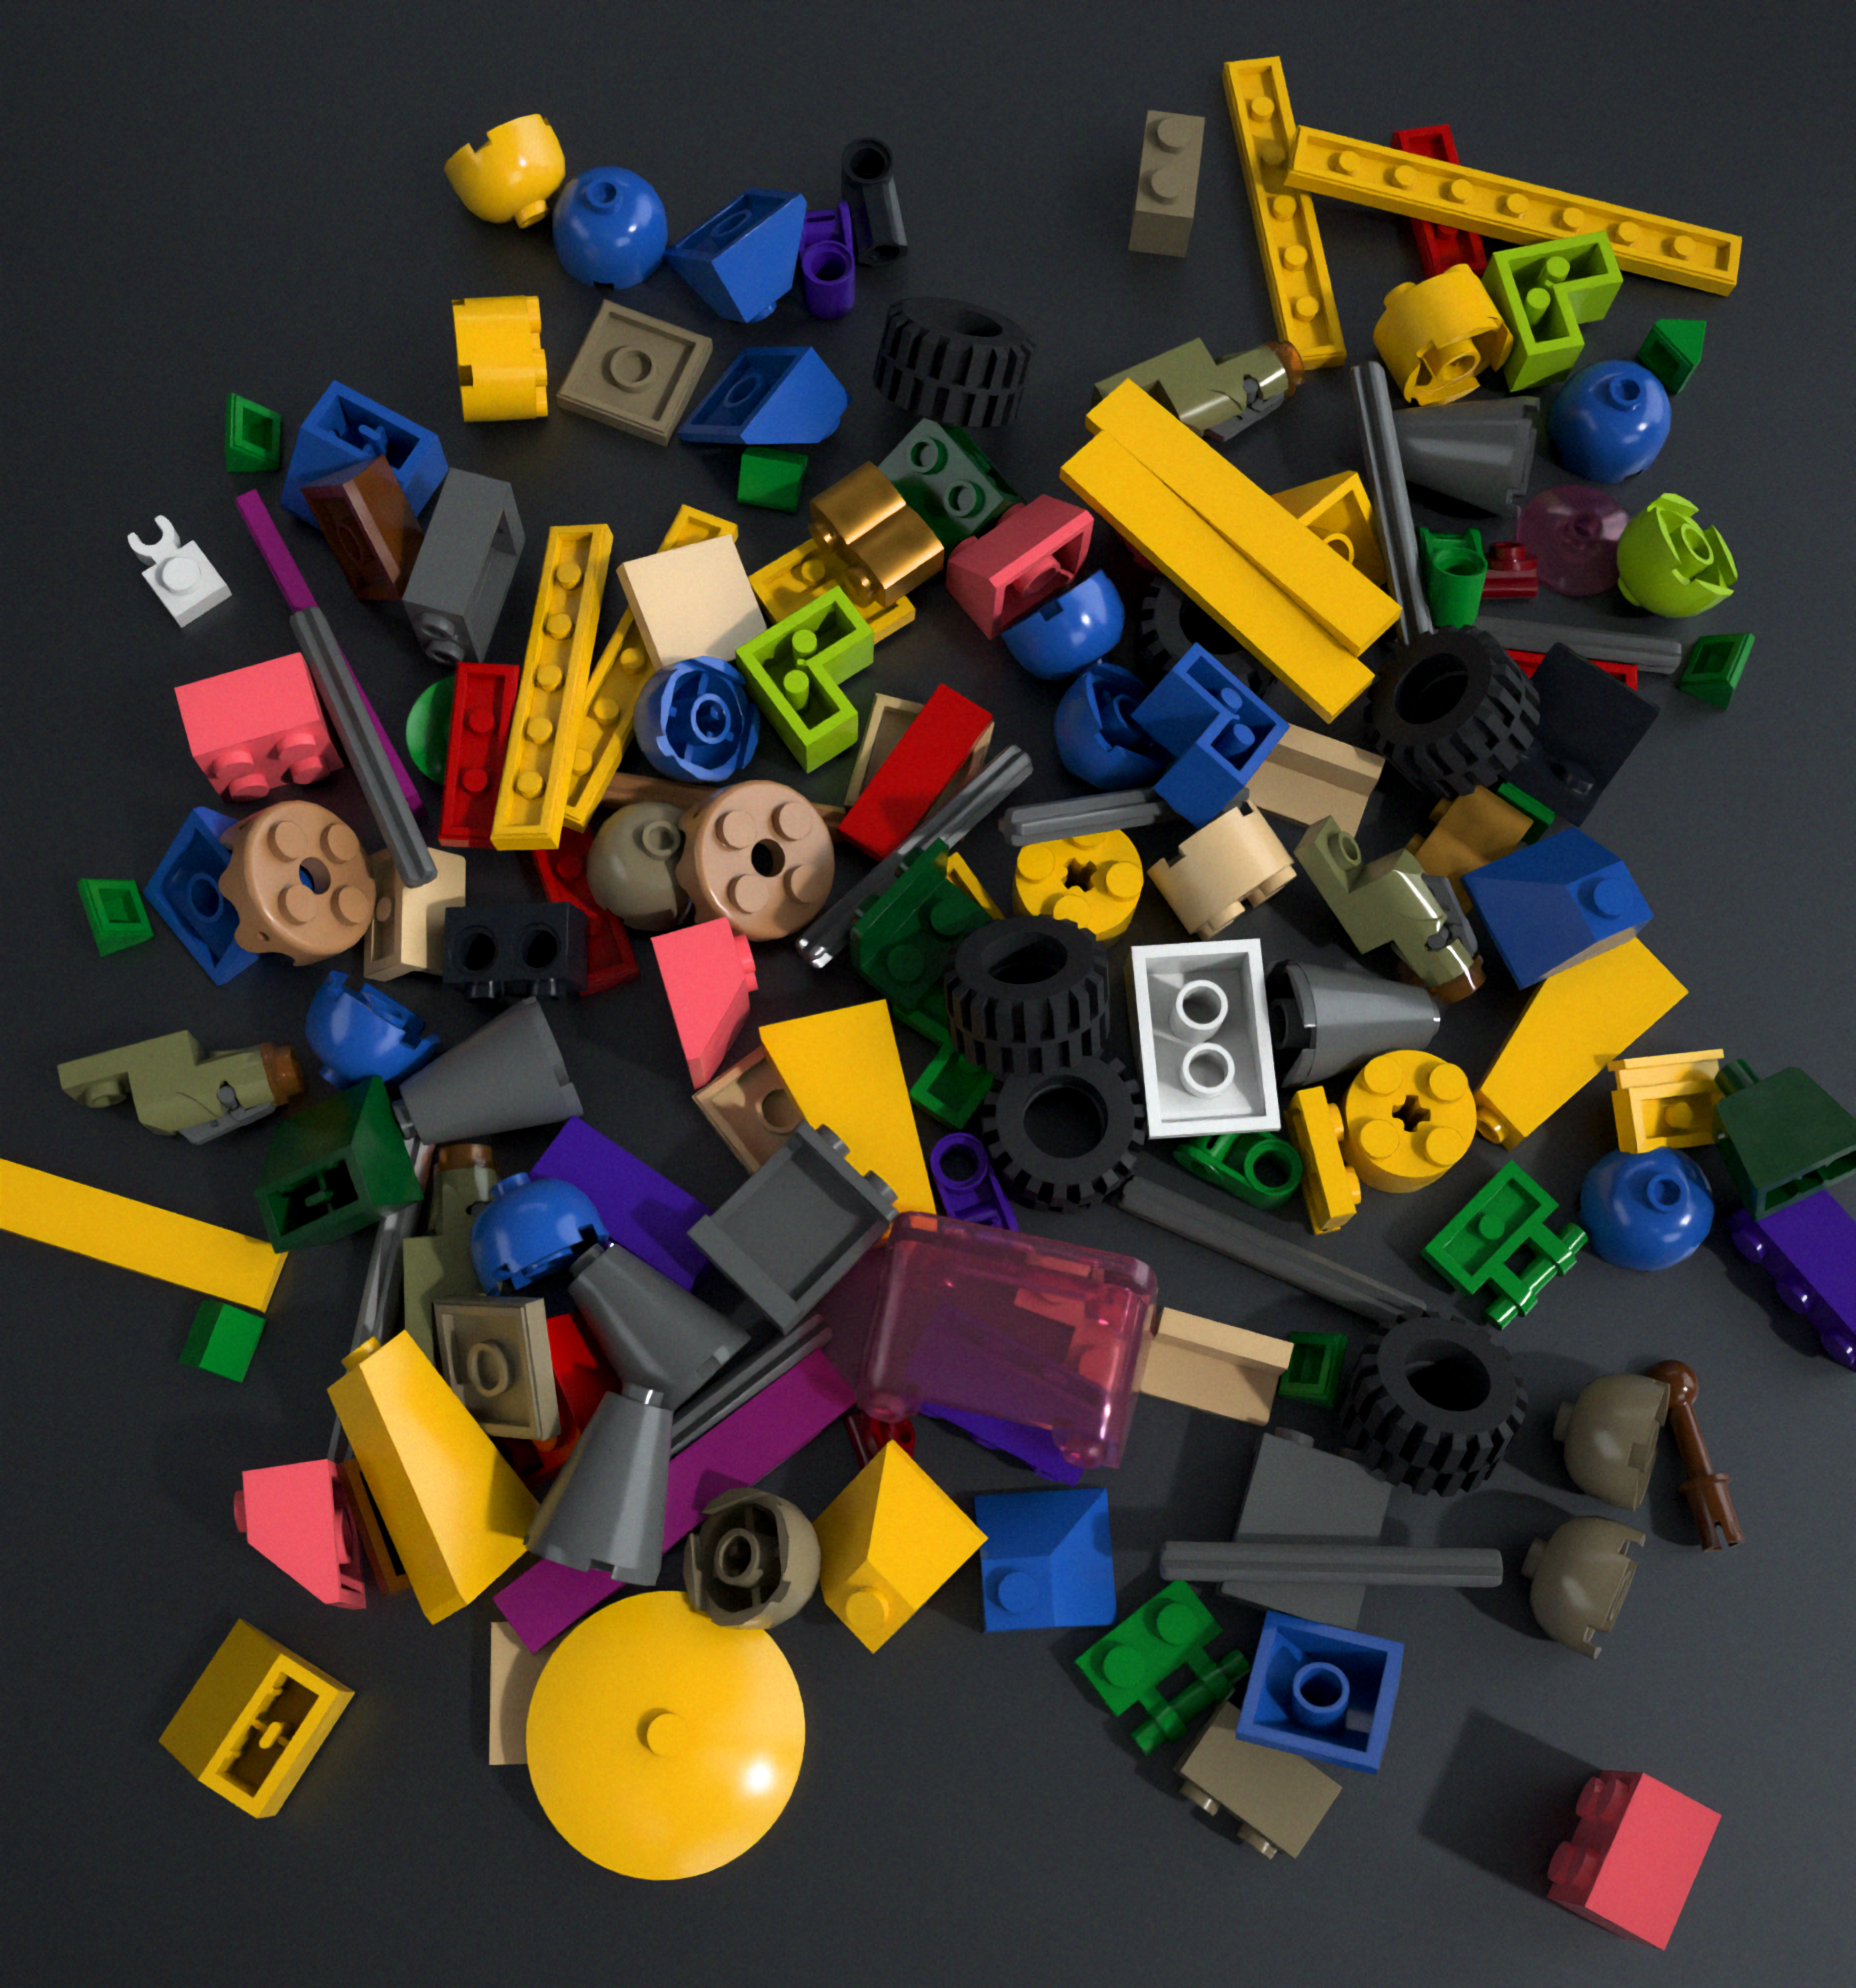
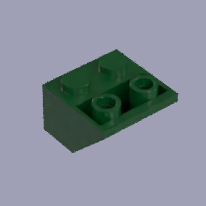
[254,1076,424,1254]

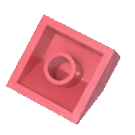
[945,494,1094,640]
[651,916,758,1093]
[234,1459,366,1610]

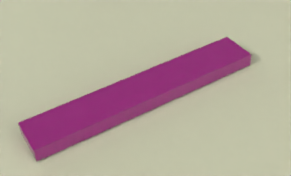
[235,489,428,820]
[492,1347,860,1656]

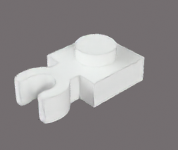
[128,515,232,628]

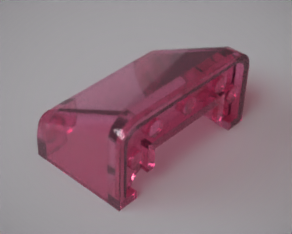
[854,1211,1157,1469]

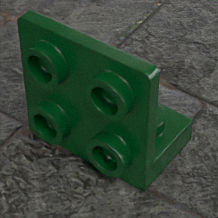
[877,418,1028,584]
[850,837,994,1017]

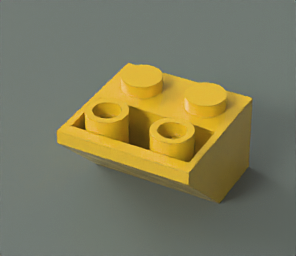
[158,1618,355,1819]

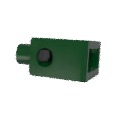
[1712,1059,1856,1222]

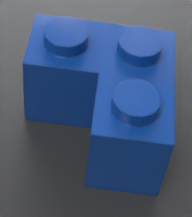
[1130,642,1290,830]

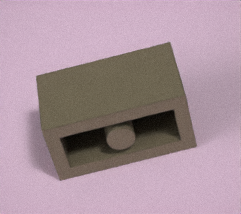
[1128,110,1205,258]
[1172,1701,1343,1861]

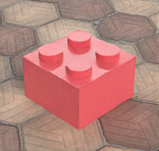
[174,652,345,802]
[1547,1770,1722,1950]

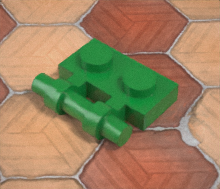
[1419,1159,1589,1331]
[1073,1580,1252,1757]

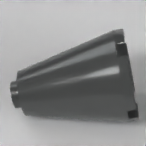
[1392,396,1540,519]
[1263,959,1440,1088]
[391,995,584,1146]
[567,1243,751,1413]
[523,1381,674,1586]

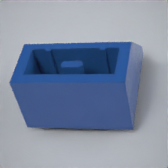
[279,380,449,531]

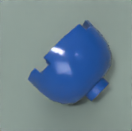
[552,165,669,289]
[1546,359,1672,484]
[1000,568,1125,681]
[633,656,760,784]
[1054,663,1175,791]
[305,971,440,1091]
[1578,1146,1715,1273]
[469,1172,610,1296]

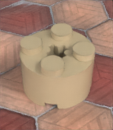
[1147,800,1297,942]

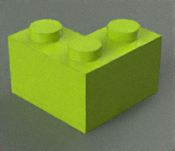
[1481,230,1623,392]
[735,585,874,774]

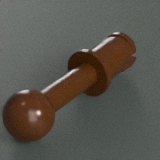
[1646,1359,1747,1553]

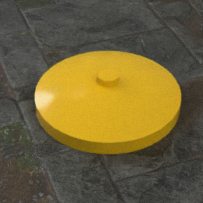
[526,1591,805,1880]

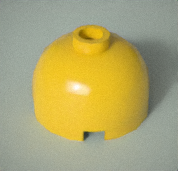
[443,114,565,228]

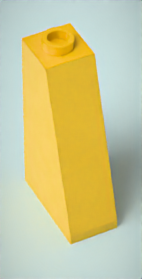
[1472,936,1689,1152]
[758,999,940,1255]
[326,1330,540,1625]

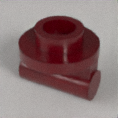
[1481,542,1538,599]
[843,1404,915,1471]

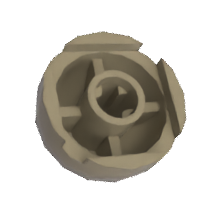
[586,801,696,931]
[1553,1372,1670,1512]
[683,1487,821,1630]
[1521,1515,1646,1660]

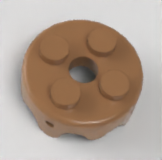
[675,780,835,942]
[218,800,376,966]

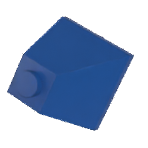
[663,187,807,324]
[676,346,853,444]
[143,806,315,986]
[1460,826,1654,990]
[973,1488,1118,1634]
[1236,1610,1404,1776]

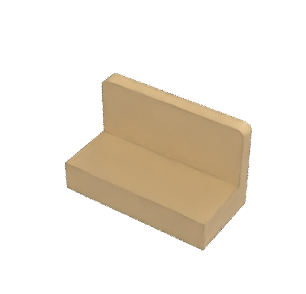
[1242,723,1386,838]
[364,847,466,982]
[1139,1307,1294,1427]

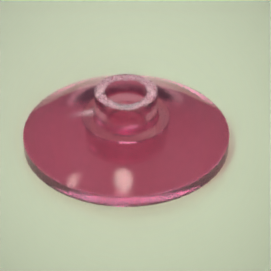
[1517,485,1631,596]

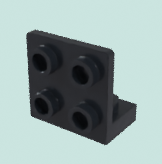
[1498,642,1660,828]

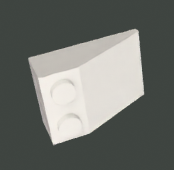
[1123,938,1281,1139]

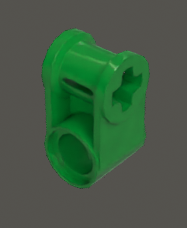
[1414,527,1488,629]
[1172,1131,1303,1210]

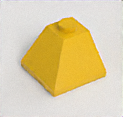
[1270,470,1387,587]
[812,1439,988,1654]

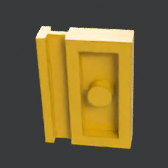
[1607,1049,1725,1154]
[1282,1086,1361,1236]

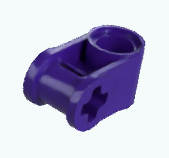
[797,201,855,320]
[927,1132,1022,1266]

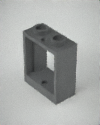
[402,467,526,667]

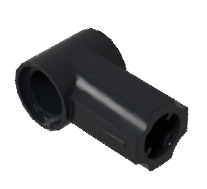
[841,137,908,268]

